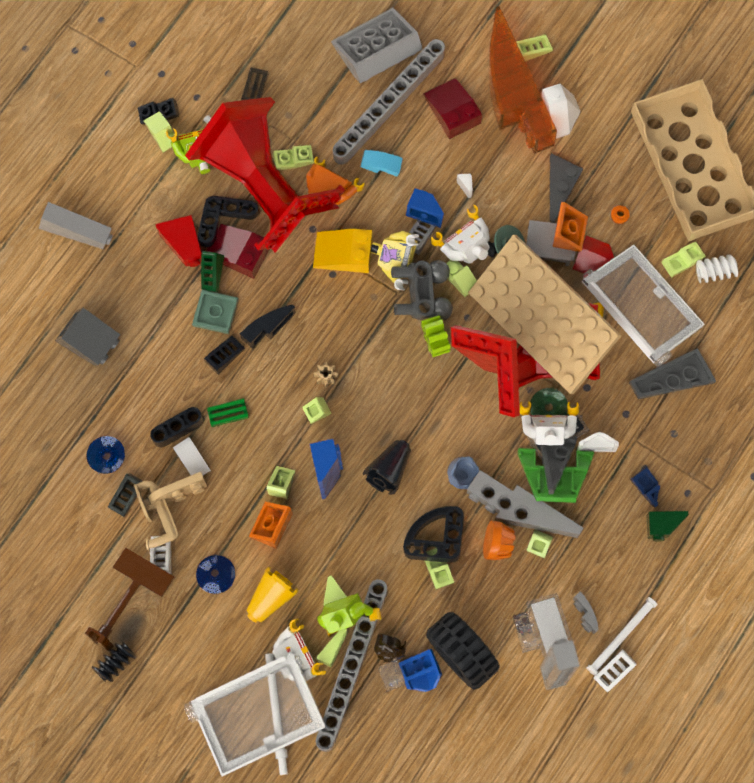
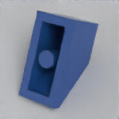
[406,188,444,228]

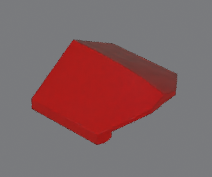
[572,236,614,276]

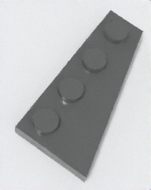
[629,348,716,400]

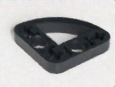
[403,506,464,563]

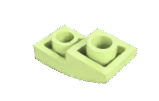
[273,145,314,170]

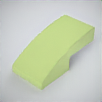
[661,241,706,278]
[422,548,454,589]

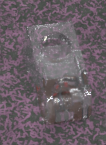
[513,611,540,653]

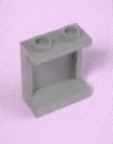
[526,220,575,266]

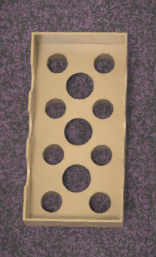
[631,79,754,242]

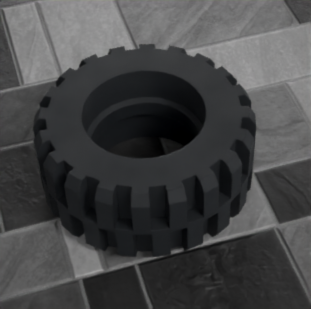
[426,612,500,689]

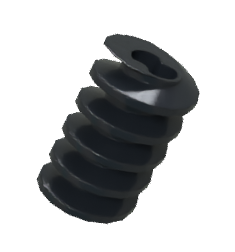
[91,640,137,682]

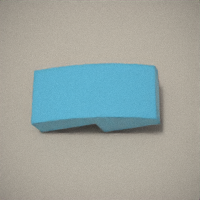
[360,150,403,177]

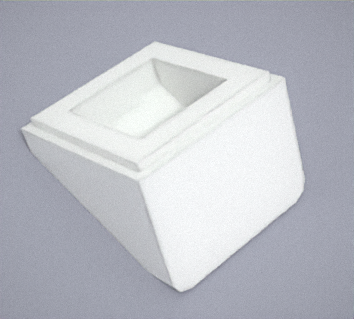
[457,174,473,198]

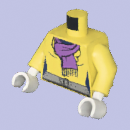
[370,231,419,291]

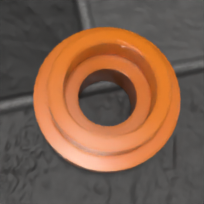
[611,205,630,224]

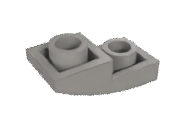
[573,591,599,634]

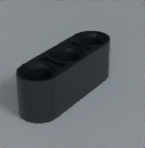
[150,407,204,447]

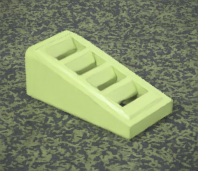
[511,35,553,64]
[316,628,348,667]

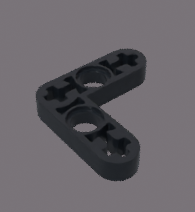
[198,196,259,247]

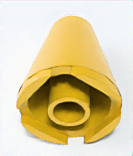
[246,567,299,623]

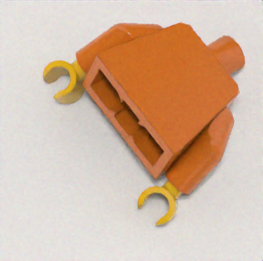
[306,157,365,205]

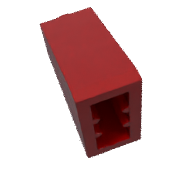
[155,215,202,267]

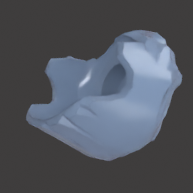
[447,456,480,489]

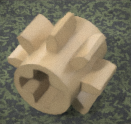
[314,362,338,388]

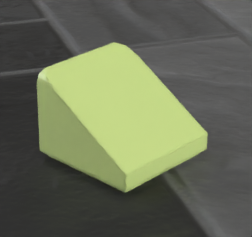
[302,397,331,424]
[526,530,553,558]

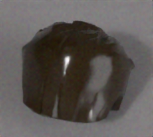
[374,634,406,663]

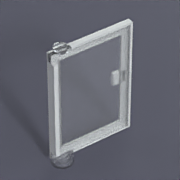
[582,245,705,368]
[184,652,326,776]

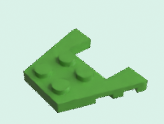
[518,448,594,503]

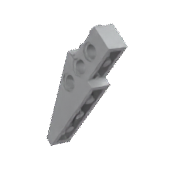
[467,470,583,538]

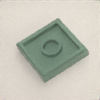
[192,290,239,334]

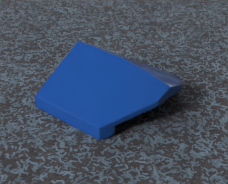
[397,649,442,692]

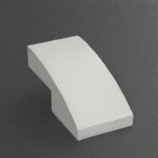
[173,437,211,475]

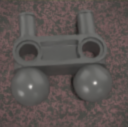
[391,260,453,321]

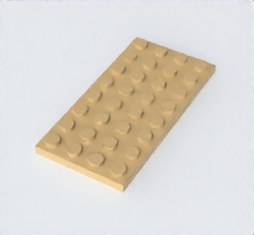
[468,235,622,394]

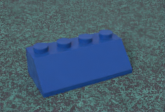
[310,439,343,499]

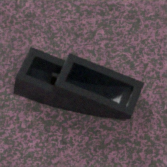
[240,305,296,349]

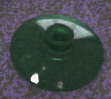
[530,388,568,415]

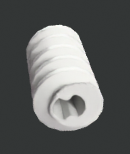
[696,254,738,283]

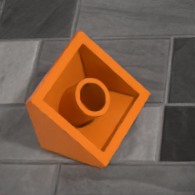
[552,202,588,252]
[249,501,293,549]

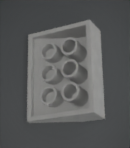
[331,8,423,83]

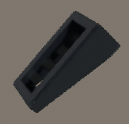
[204,336,245,375]

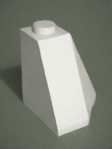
[540,84,580,140]

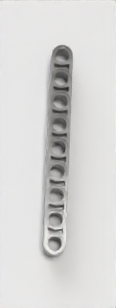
[333,39,445,165]
[316,580,387,752]

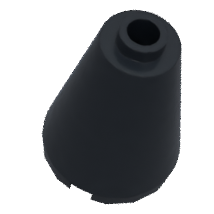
[363,440,411,495]

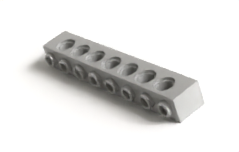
[540,638,580,690]

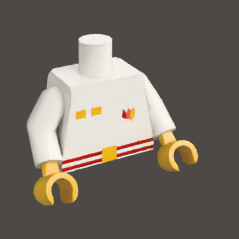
[431,205,490,264]
[520,401,579,446]
[270,618,326,681]

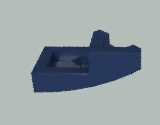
[630,467,660,508]

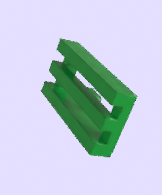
[207,399,249,427]

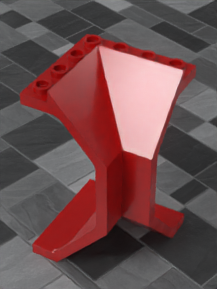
[185,97,345,253]
[451,303,600,418]

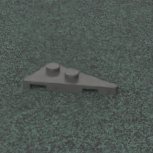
[549,153,583,223]
[540,436,577,494]

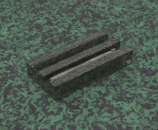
[241,67,268,100]

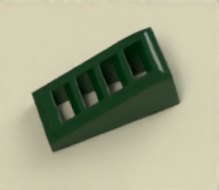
[201,251,225,292]

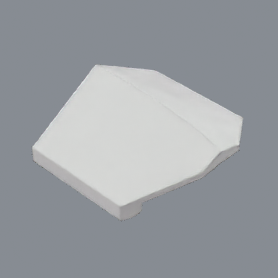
[577,432,619,452]

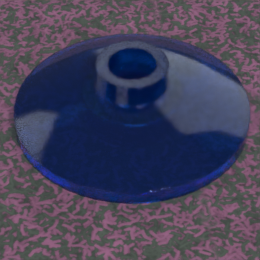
[86,436,125,474]
[196,555,235,594]

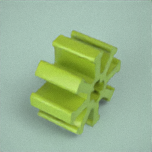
[421,315,451,357]

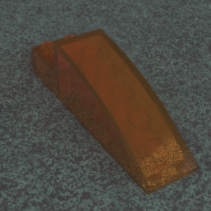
[488,6,557,154]

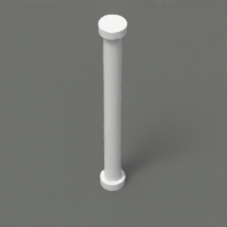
[586,597,657,676]

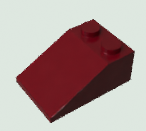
[423,78,482,139]
[206,224,270,279]

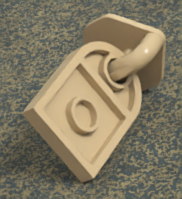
[134,472,207,550]

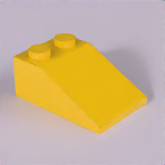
[313,229,373,273]

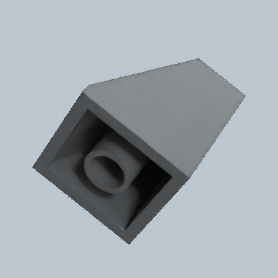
[55,308,120,366]

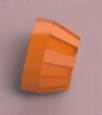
[483,520,516,561]

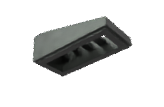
[108,473,142,517]

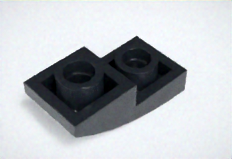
[137,98,179,125]

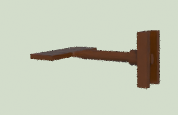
[85,548,175,651]

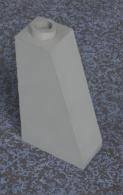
[39,202,113,249]

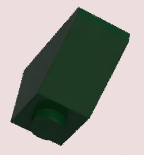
[646,511,689,542]

